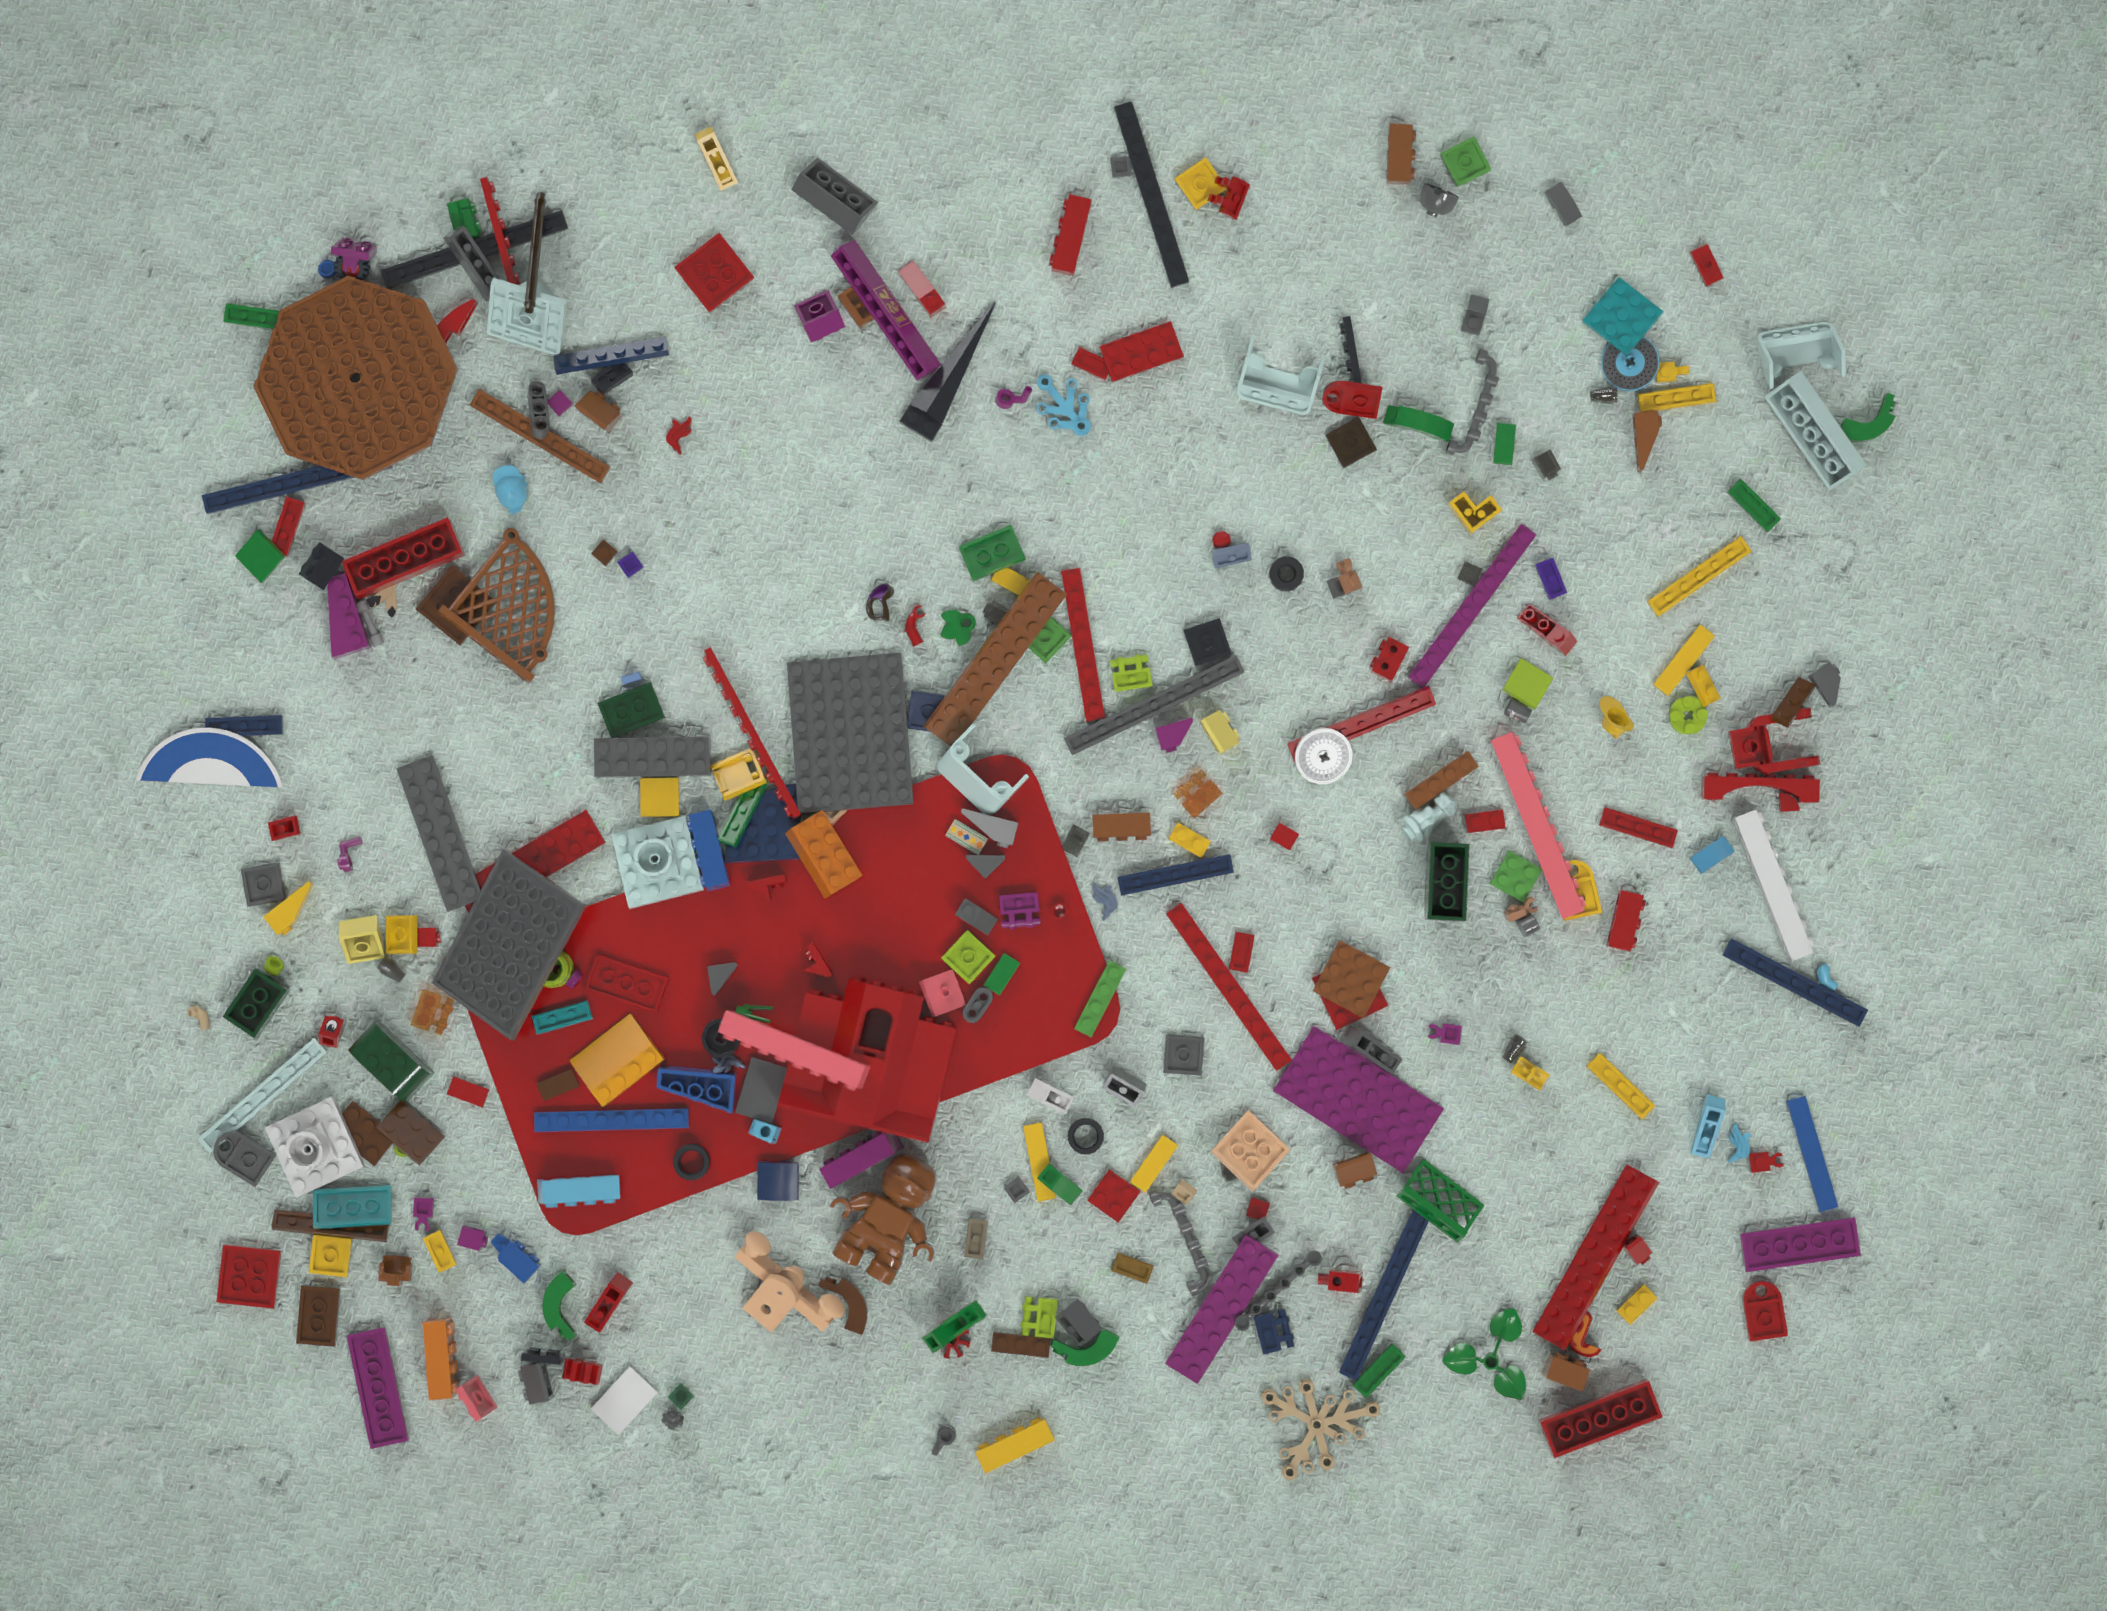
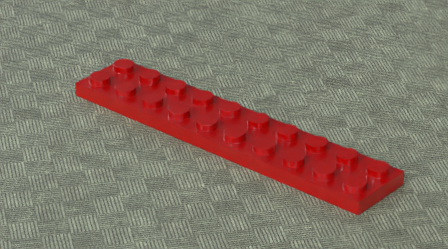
[1532,1164,1660,1351]

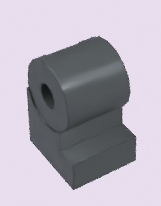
[1515,913,1541,937]

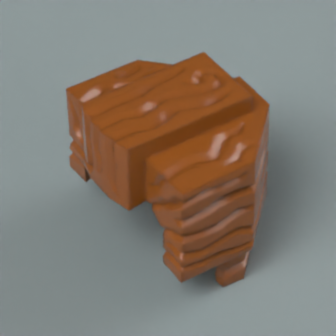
[378,1255,413,1286]

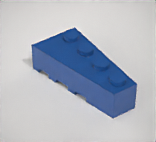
[657,1065,737,1114]

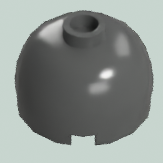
[1420,183,1459,217]

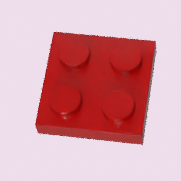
[1087,1169,1141,1223]

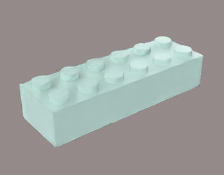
[1764,371,1867,491]

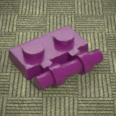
[999,892,1040,930]

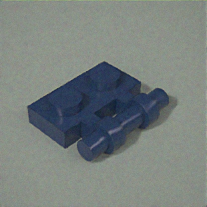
[1253,1309,1294,1355]

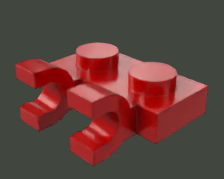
[1208,176,1250,220]

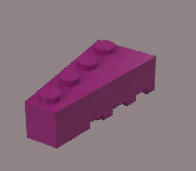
[327,573,372,659]

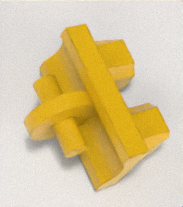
[1510,1056,1550,1091]

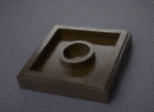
[1325,417,1377,469]

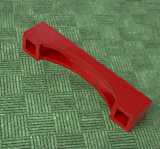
[1701,772,1820,803]

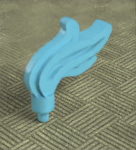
[1728,1124,1752,1163]

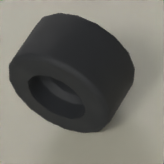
[1269,556,1304,592]

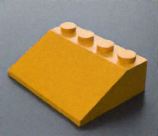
[570,1013,666,1107]

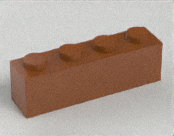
[1403,751,1479,810]

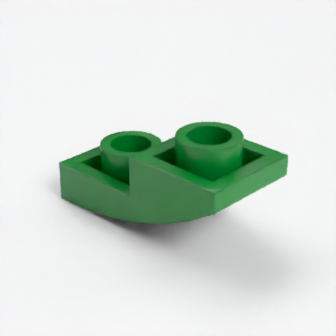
[1493,423,1516,465]

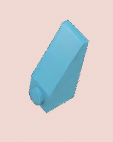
[1691,1094,1726,1159]

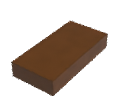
[536,1069,580,1101]

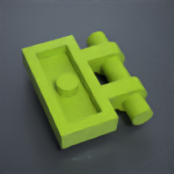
[1110,654,1153,692]
[1020,1296,1058,1338]

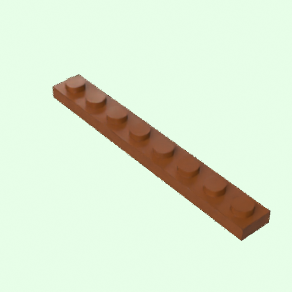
[470,389,611,484]

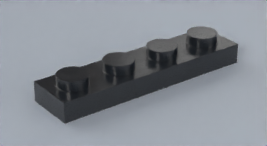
[1339,316,1362,383]

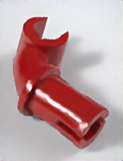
[904,605,925,647]

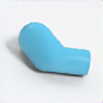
[1817,964,1838,992]

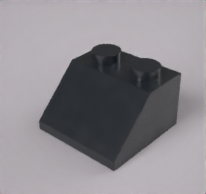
[299,542,344,590]

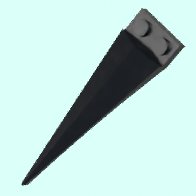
[899,302,996,442]

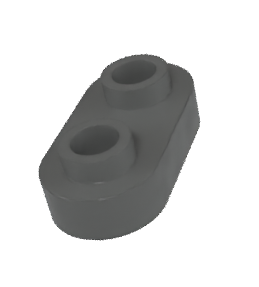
[963,988,993,1023]

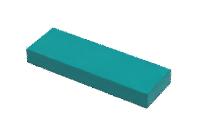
[532,1000,593,1035]

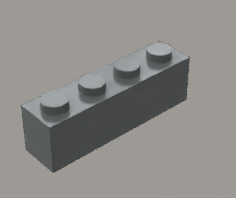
[443,226,500,302]

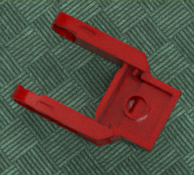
[1728,708,1821,774]

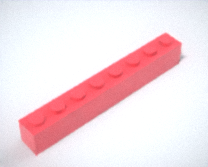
[718,1010,870,1091]

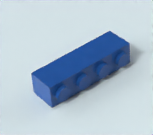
[687,809,731,892]

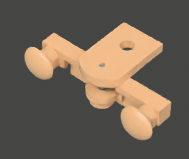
[735,1231,845,1333]

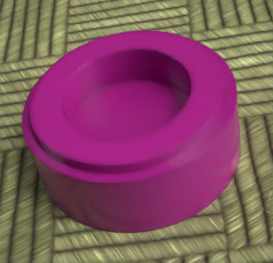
[566,970,583,989]

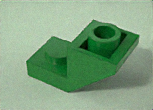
[1037,1163,1083,1205]

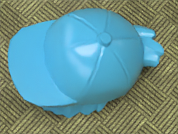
[493,465,528,515]

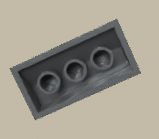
[791,157,878,235]

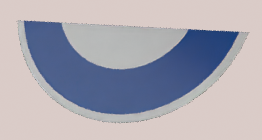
[136,728,283,788]

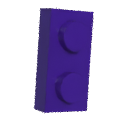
[1535,558,1567,600]

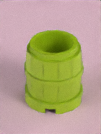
[544,951,574,988]

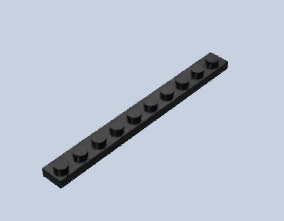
[1114,101,1189,288]
[381,210,569,289]

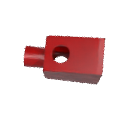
[1318,1270,1363,1293]

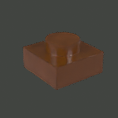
[591,539,619,566]

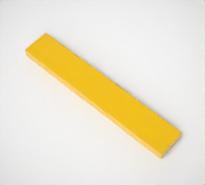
[1647,536,1752,617]

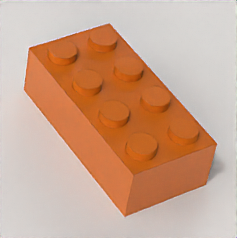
[785,810,862,899]
[422,1318,460,1400]

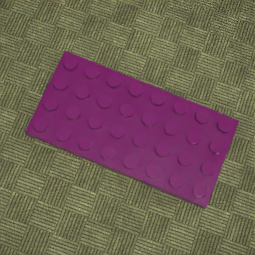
[1273,1026,1444,1173]

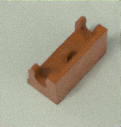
[837,286,874,329]

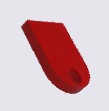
[1322,381,1383,419]
[1743,1281,1788,1342]

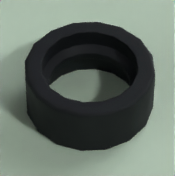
[1068,1118,1104,1155]
[673,1144,710,1180]

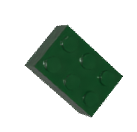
[222,969,291,1038]

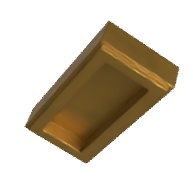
[1111,1252,1154,1284]

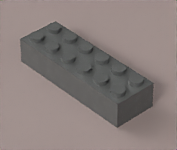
[594,737,712,778]

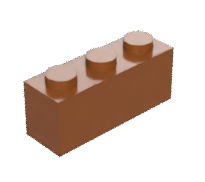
[1386,124,1416,185]
[1092,813,1151,842]

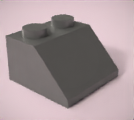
[518,1362,554,1405]

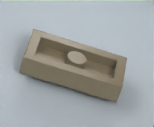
[964,1218,988,1259]

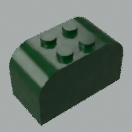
[1424,842,1470,922]
[348,1020,434,1102]

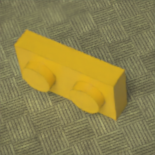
[1686,664,1721,707]
[1168,823,1211,858]
[423,1230,457,1273]
[1616,1284,1658,1325]

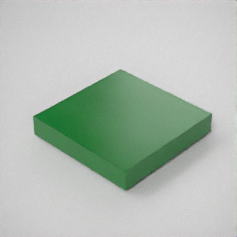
[235,529,286,583]

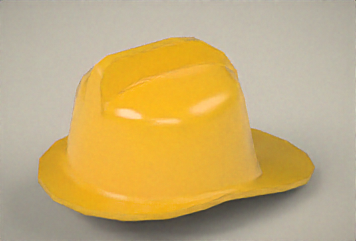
[1599,696,1634,739]

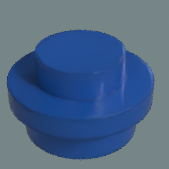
[318,260,337,279]

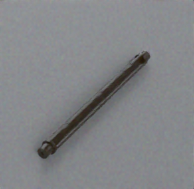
[524,192,546,314]

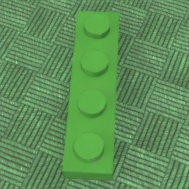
[1074,960,1126,1037]

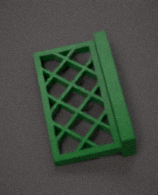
[1396,1159,1485,1243]

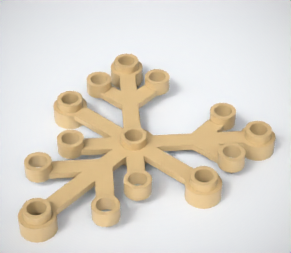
[1261,1379,1380,1480]

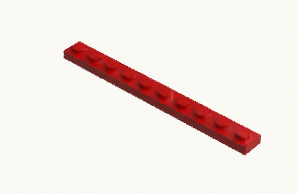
[702,647,801,821]
[1166,903,1292,1071]

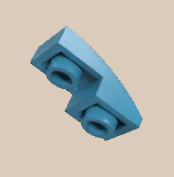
[1690,836,1735,874]

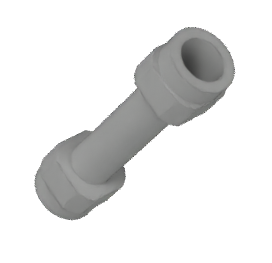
[357,600,384,647]

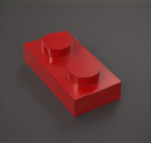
[1465,809,1506,834]

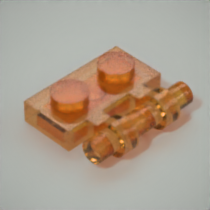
[1173,769,1223,819]
[410,989,454,1036]

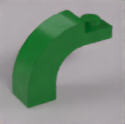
[1840,393,1896,443]
[1383,405,1454,442]
[542,1270,577,1341]
[922,1300,987,1353]
[1051,1328,1120,1366]

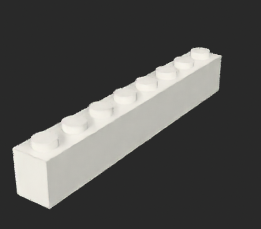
[1732,809,1814,961]

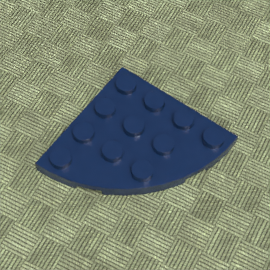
[725,783,801,864]

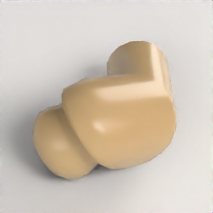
[187,1005,210,1030]

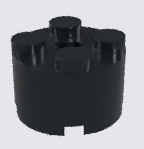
[702,1018,741,1057]

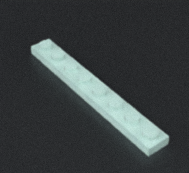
[198,1038,328,1153]

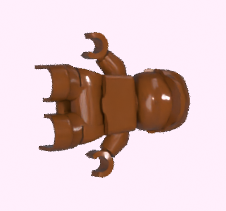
[830,1154,937,1285]

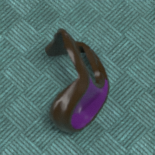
[866,583,894,622]

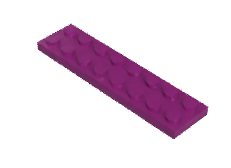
[1165,1234,1279,1384]

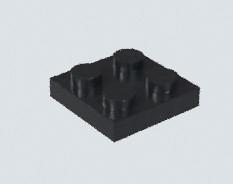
[1183,618,1232,667]
[521,1347,565,1365]

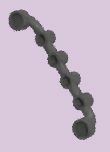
[1445,348,1499,456]
[1149,1190,1209,1296]
[1235,1250,1322,1331]

